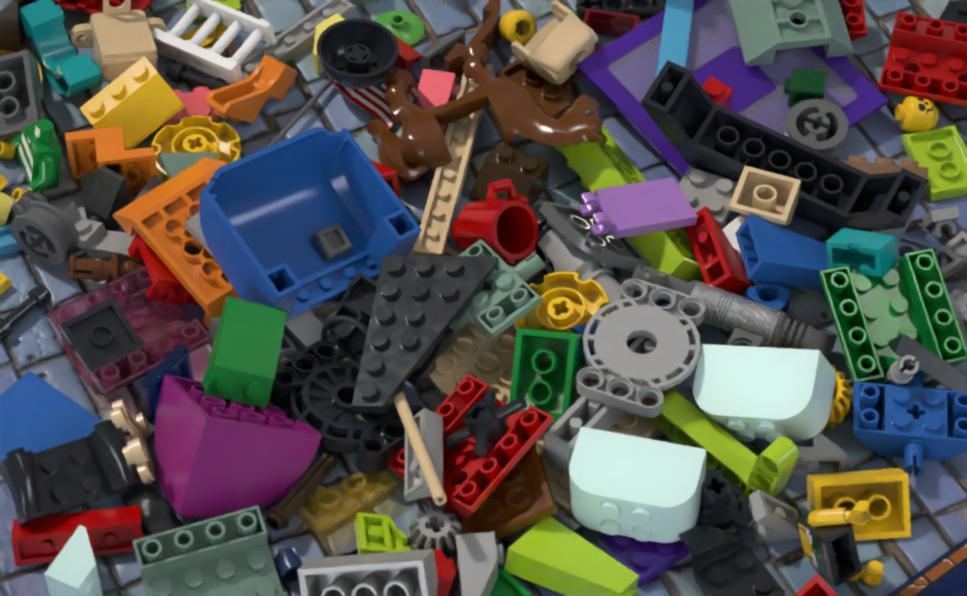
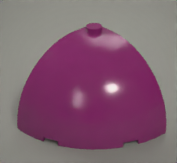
[154,374,322,519]

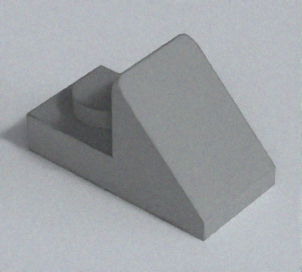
[62,201,107,250]
[791,432,846,475]
[749,489,801,544]

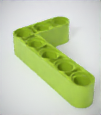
[649,390,799,504]

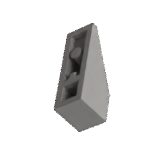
[456,531,504,596]

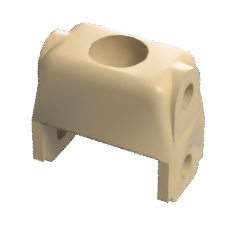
[510,0,598,85]

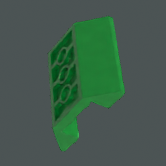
[819,248,967,385]

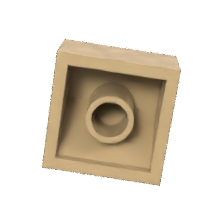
[728,166,801,225]

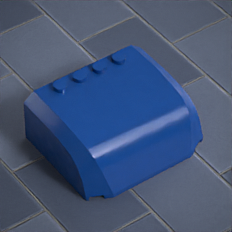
[199,127,422,323]

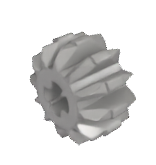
[408,506,462,557]

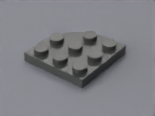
[539,201,651,273]

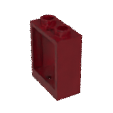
[575,8,640,73]

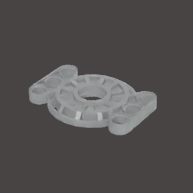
[576,278,705,418]

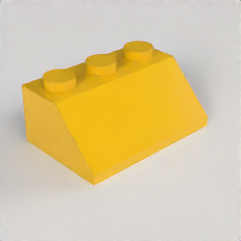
[79,56,185,150]
[806,468,911,541]

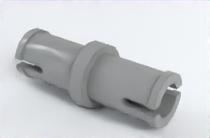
[884,355,919,386]

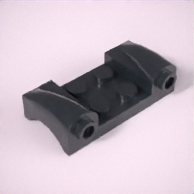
[0,419,142,527]

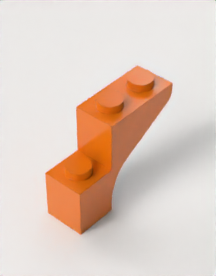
[205,54,299,124]

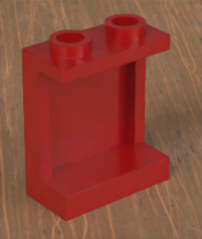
[127,232,199,306]

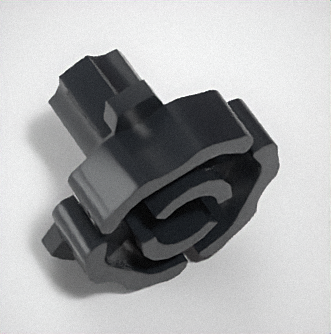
[694,470,754,536]

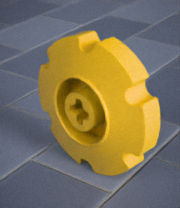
[151,116,241,181]
[515,272,609,333]

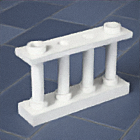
[151,0,277,84]

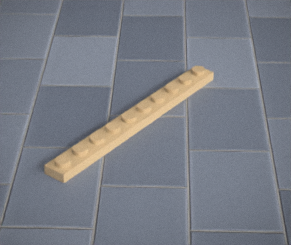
[413,64,494,256]

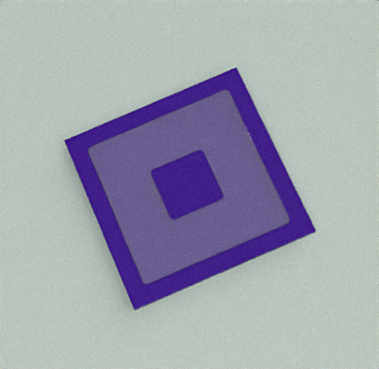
[577,0,889,178]

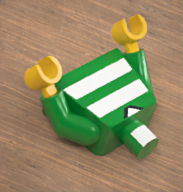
[0,119,62,203]

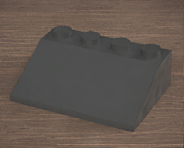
[0,50,42,138]

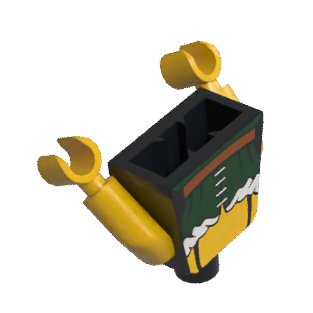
[795,500,884,587]

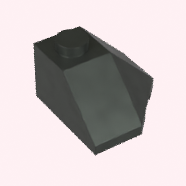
[81,166,130,231]

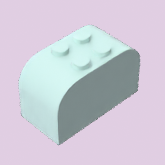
[693,344,837,443]
[569,426,706,543]

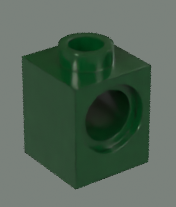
[783,67,826,107]

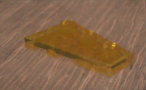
[295,470,399,540]

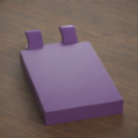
[578,177,698,239]

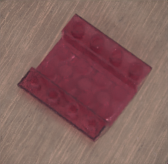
[47,265,212,396]

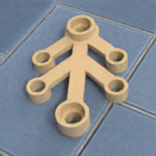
[110,399,156,484]

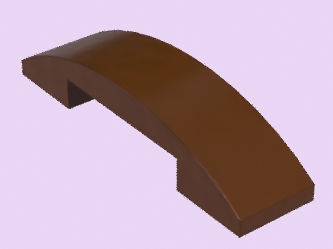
[444,0,501,77]

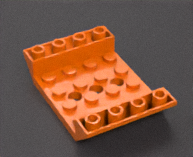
[113,157,241,329]

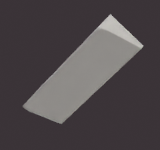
[404,408,443,501]

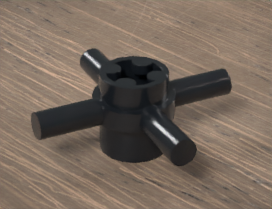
[444,390,527,457]

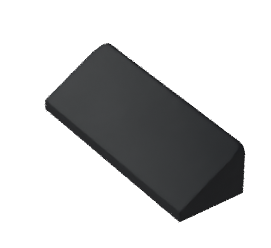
[887,334,967,392]

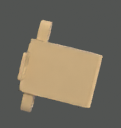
[69,0,167,82]

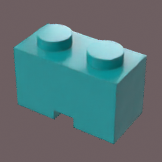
[826,228,898,277]

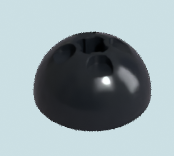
[317,19,399,89]

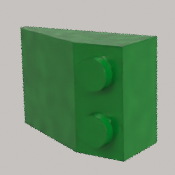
[202,296,287,408]
[509,328,584,425]

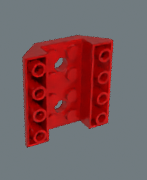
[878,12,967,107]
[388,374,555,521]

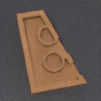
[840,155,928,179]

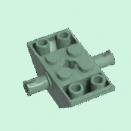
[449,239,545,341]

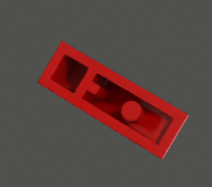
[685,206,751,295]

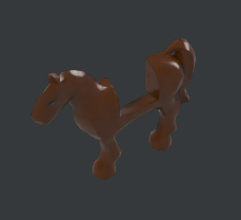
[367,42,604,183]

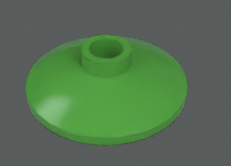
[374,10,425,47]

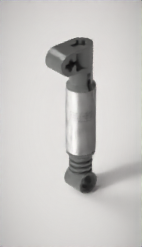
[626,264,838,362]

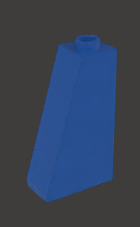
[735,215,852,291]

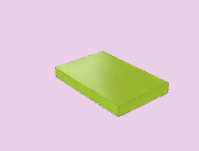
[901,125,967,202]

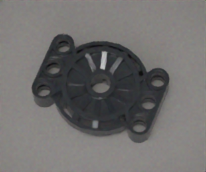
[268,340,424,475]

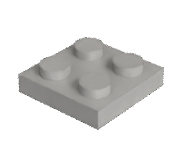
[679,167,738,228]

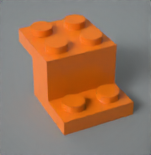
[65,126,158,198]

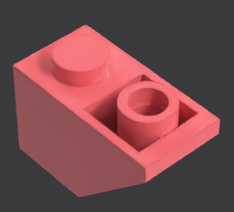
[418,69,460,131]

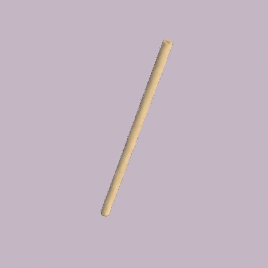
[393,390,447,505]

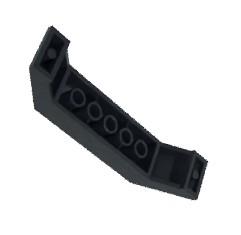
[641,60,929,233]

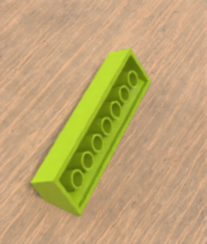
[553,109,704,282]

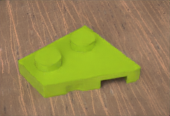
[355,512,419,555]

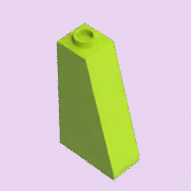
[504,516,640,596]

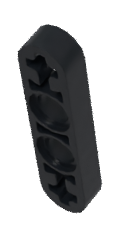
[576,0,666,21]

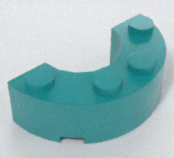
[20,0,103,98]

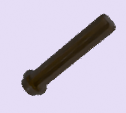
[265,452,336,531]

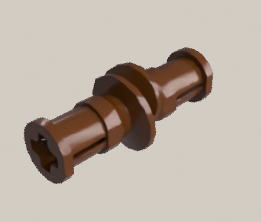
[68,252,152,290]

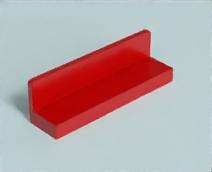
[11,505,144,566]

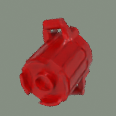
[452,179,539,265]

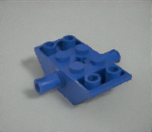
[852,369,967,477]

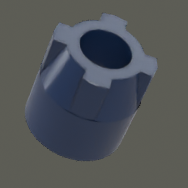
[273,547,303,583]

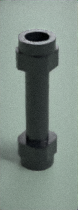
[166,62,230,90]
[0,284,52,341]

